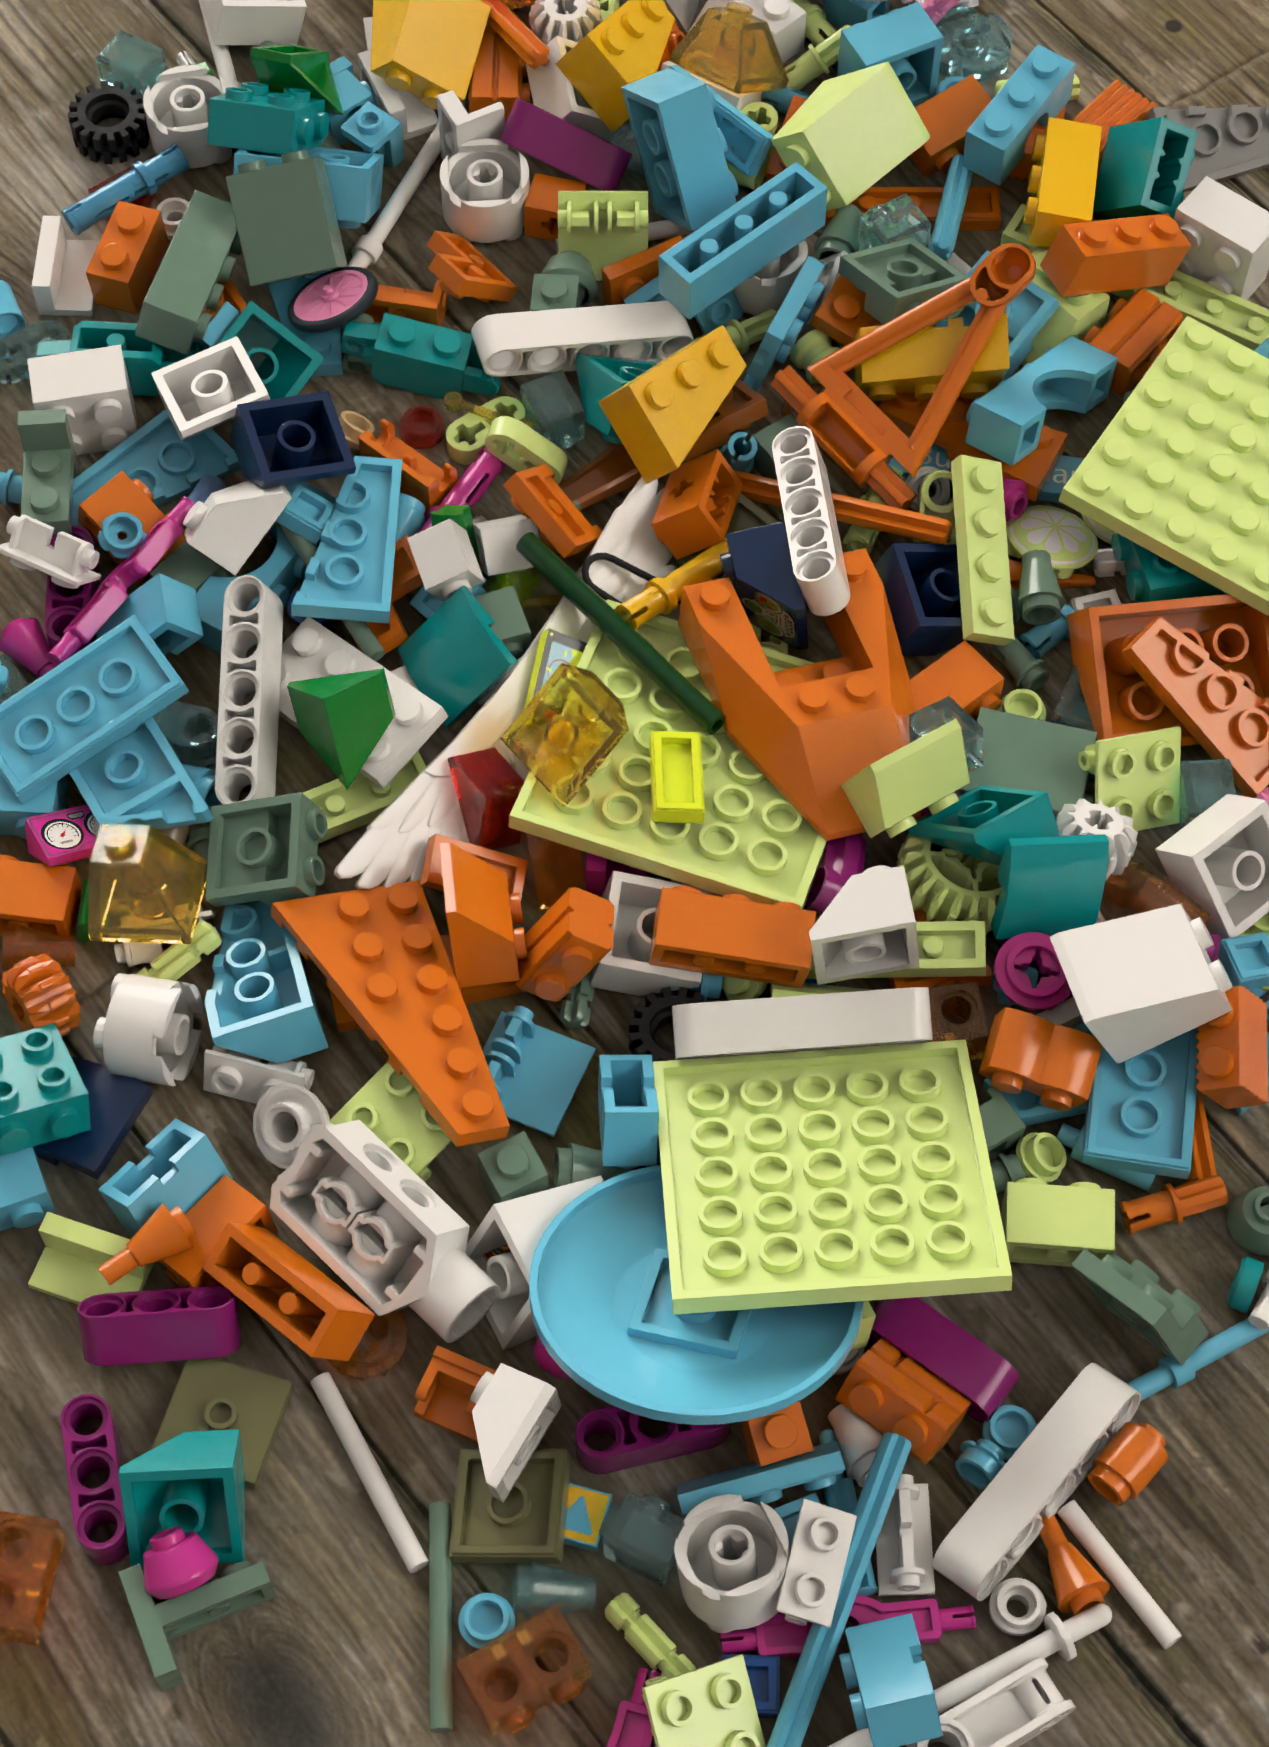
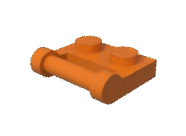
[503,464,602,558]

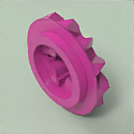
[993,932,1072,1013]

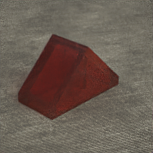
[448,747,525,850]

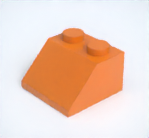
[440,842,527,988]

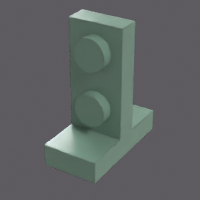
[17,409,80,534]
[118,1561,276,1691]

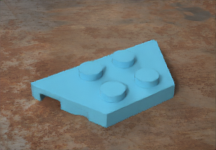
[743,256,828,393]
[69,716,214,837]

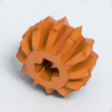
[2,953,81,1037]

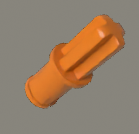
[1119,1175,1228,1235]

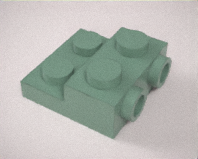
[838,237,968,325]
[205,792,327,907]
[1071,1248,1209,1366]

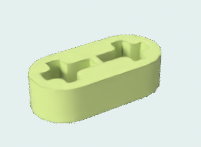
[446,396,526,465]
[485,416,568,484]

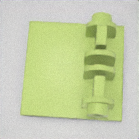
[558,191,648,281]
[1078,726,1181,831]
[330,1062,451,1182]
[642,1654,766,1747]

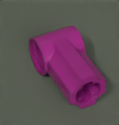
[804,833,867,915]

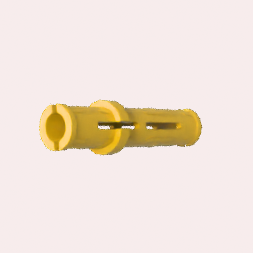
[615,537,728,631]

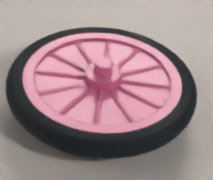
[288,267,378,333]

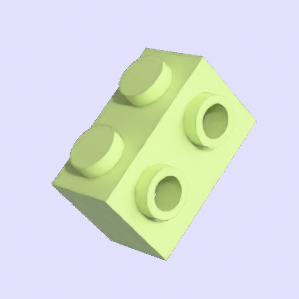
[1001,1178,1115,1267]

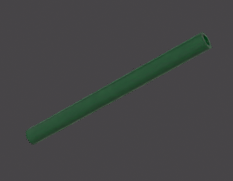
[516,532,726,735]

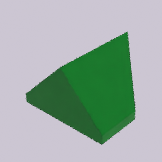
[250,44,344,115]
[287,668,396,790]

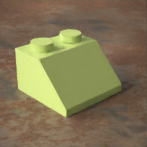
[1021,246,1110,366]
[841,718,970,839]

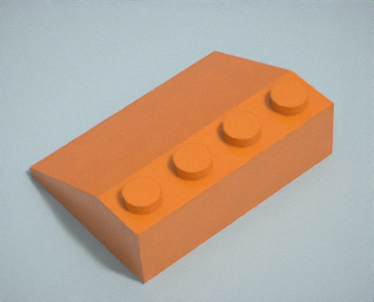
[1067,594,1269,747]

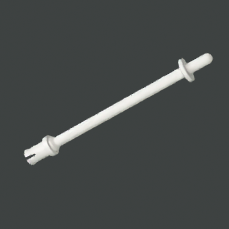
[827,1603,1112,1747]

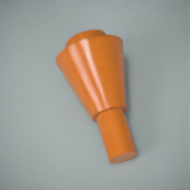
[98,1203,196,1286]
[1039,1515,1110,1616]

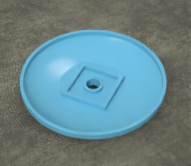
[529,1165,863,1425]

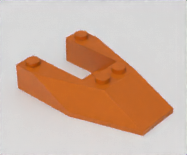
[678,548,921,841]

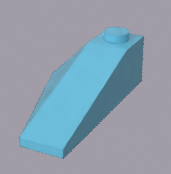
[204,900,329,1064]

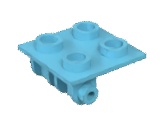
[482,1006,596,1137]

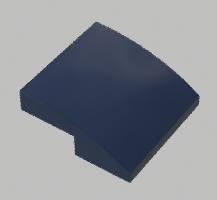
[33,1056,153,1180]

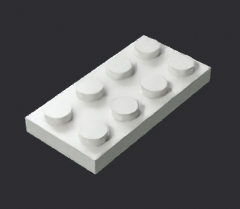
[249,617,448,789]

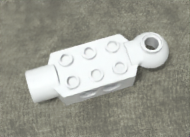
[253,1083,500,1343]

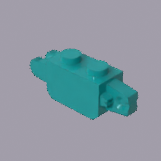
[341,313,501,401]
[36,321,203,396]

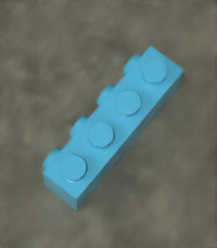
[659,162,828,319]

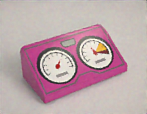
[25,804,142,867]

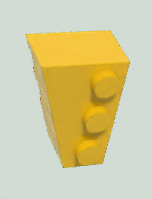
[555,0,675,133]
[1023,117,1102,248]
[854,313,1010,401]
[598,325,747,484]

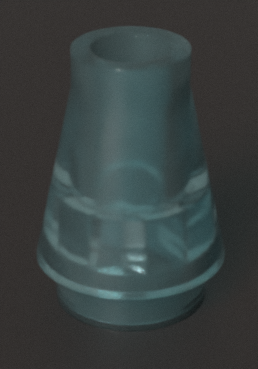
[512,1561,596,1619]

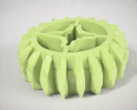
[897,833,1002,935]

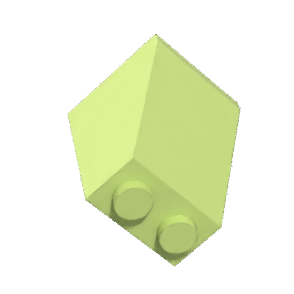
[771,61,931,211]

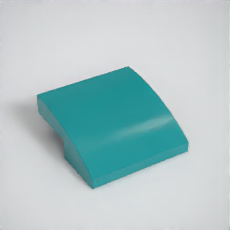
[398,586,518,727]
[990,834,1109,940]

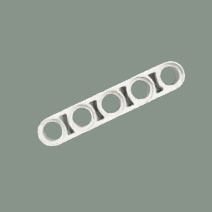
[471,301,694,377]
[772,426,851,616]
[215,575,283,805]
[672,987,933,1059]
[932,1363,1141,1601]

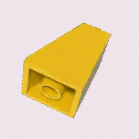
[370,0,491,110]

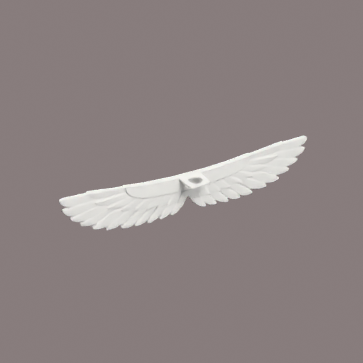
[334,476,675,889]

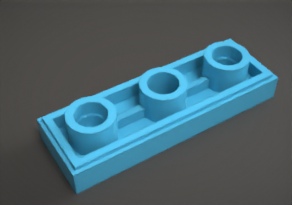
[677,1440,846,1515]

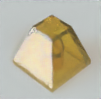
[670,2,789,94]
[500,663,629,806]
[88,824,208,944]

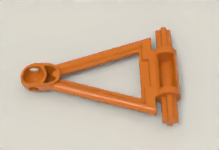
[770,243,1036,510]

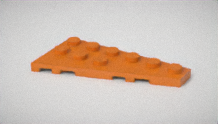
[271,880,510,1147]

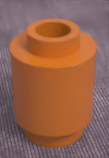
[1087,1422,1169,1506]

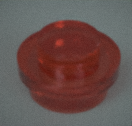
[399,405,445,450]

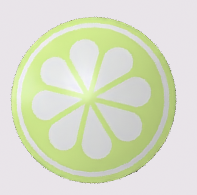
[1006,505,1098,579]

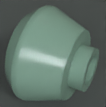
[541,251,598,307]
[1227,1186,1269,1256]

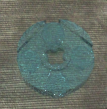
[936,6,1012,82]

